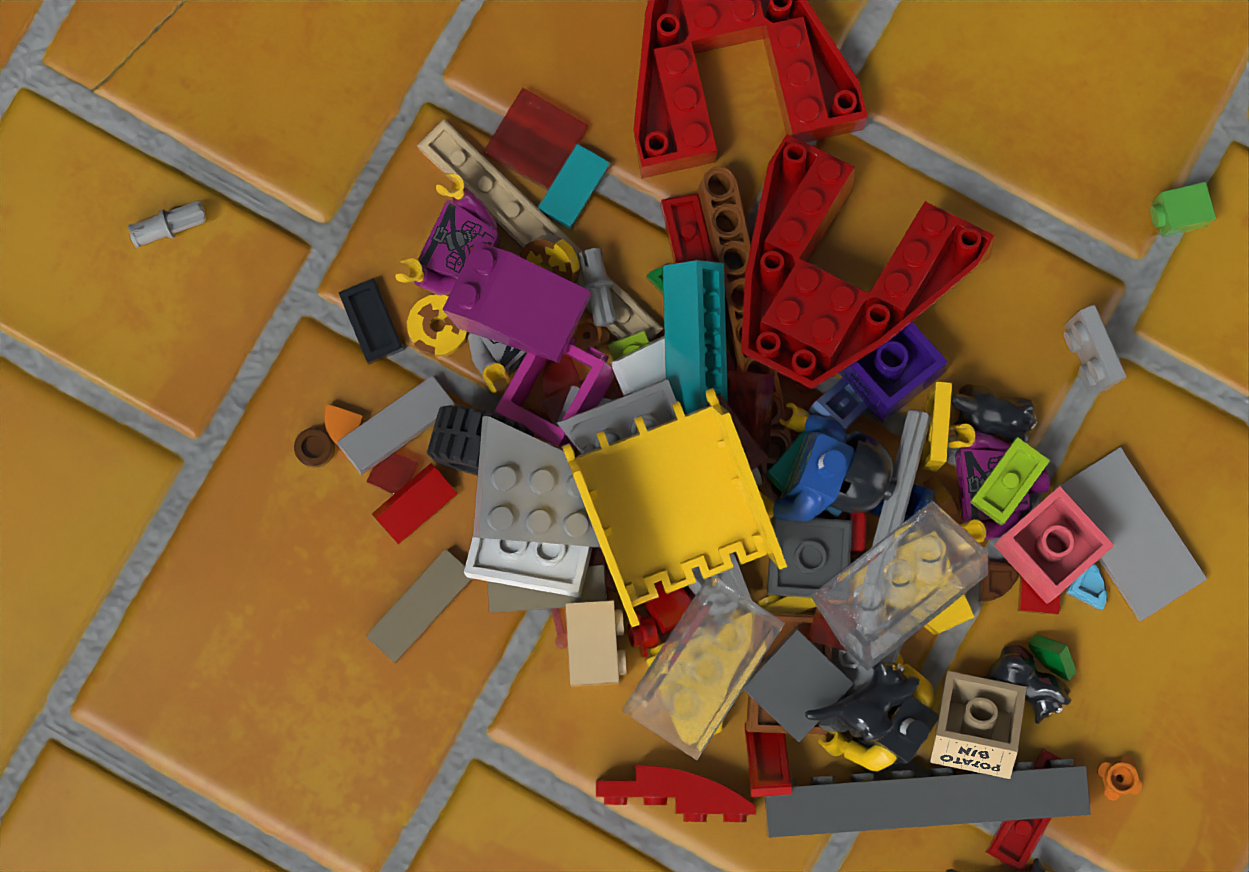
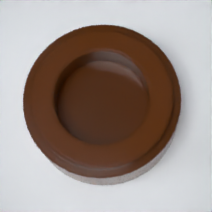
[294,428,335,468]

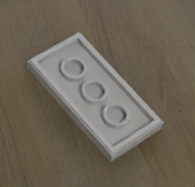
[1053,447,1207,621]

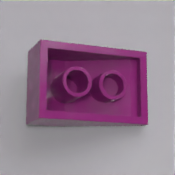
[442,241,592,363]

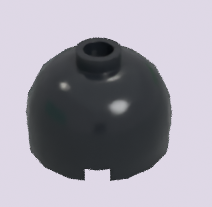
[829,431,897,514]

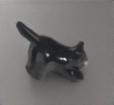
[951,384,1037,444]
[981,644,1071,724]
[805,658,920,741]

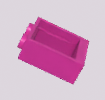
[495,337,615,449]

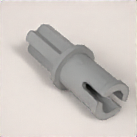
[128,201,206,248]
[578,248,616,327]

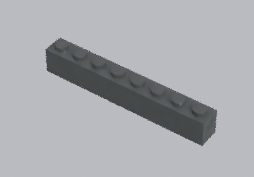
[764,759,1091,838]

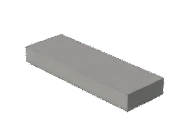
[338,376,455,475]

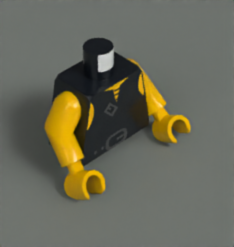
[818,654,939,771]

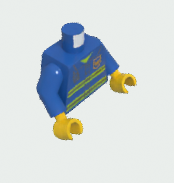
[759,403,855,521]

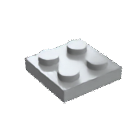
[1064,305,1126,395]

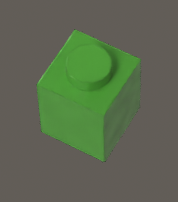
[1150,182,1216,238]

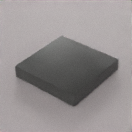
[767,516,852,601]
[740,628,854,742]

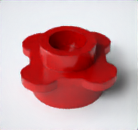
[628,610,658,658]

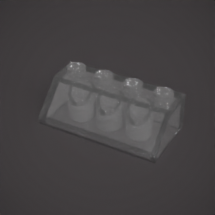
[812,500,988,671]
[621,577,785,760]

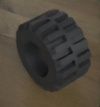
[426,405,534,476]

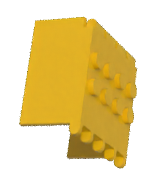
[562,388,787,627]

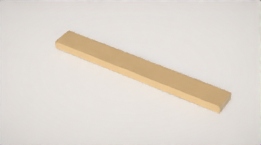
[417,119,663,343]

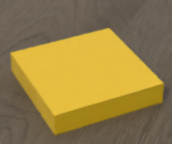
[921,382,952,472]

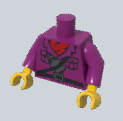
[395,173,501,295]
[948,424,1049,547]

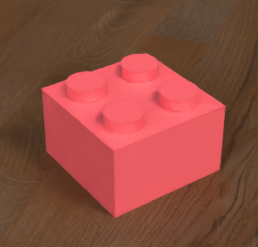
[994,486,1114,604]

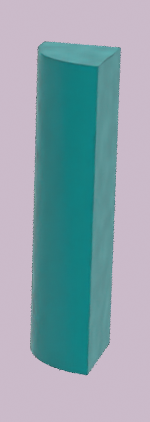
[663,260,728,415]

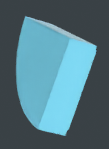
[1065,564,1107,610]

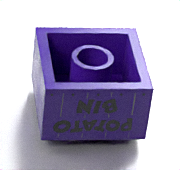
[838,322,948,423]

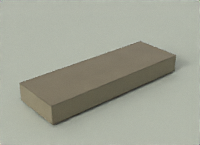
[366,549,473,663]
[488,565,607,613]

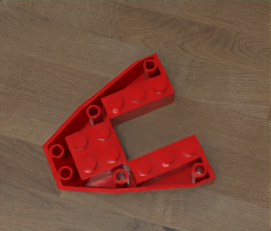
[633,0,868,179]
[741,134,995,389]

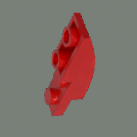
[596,765,756,822]

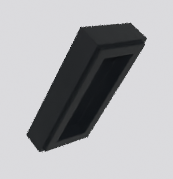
[338,278,404,365]

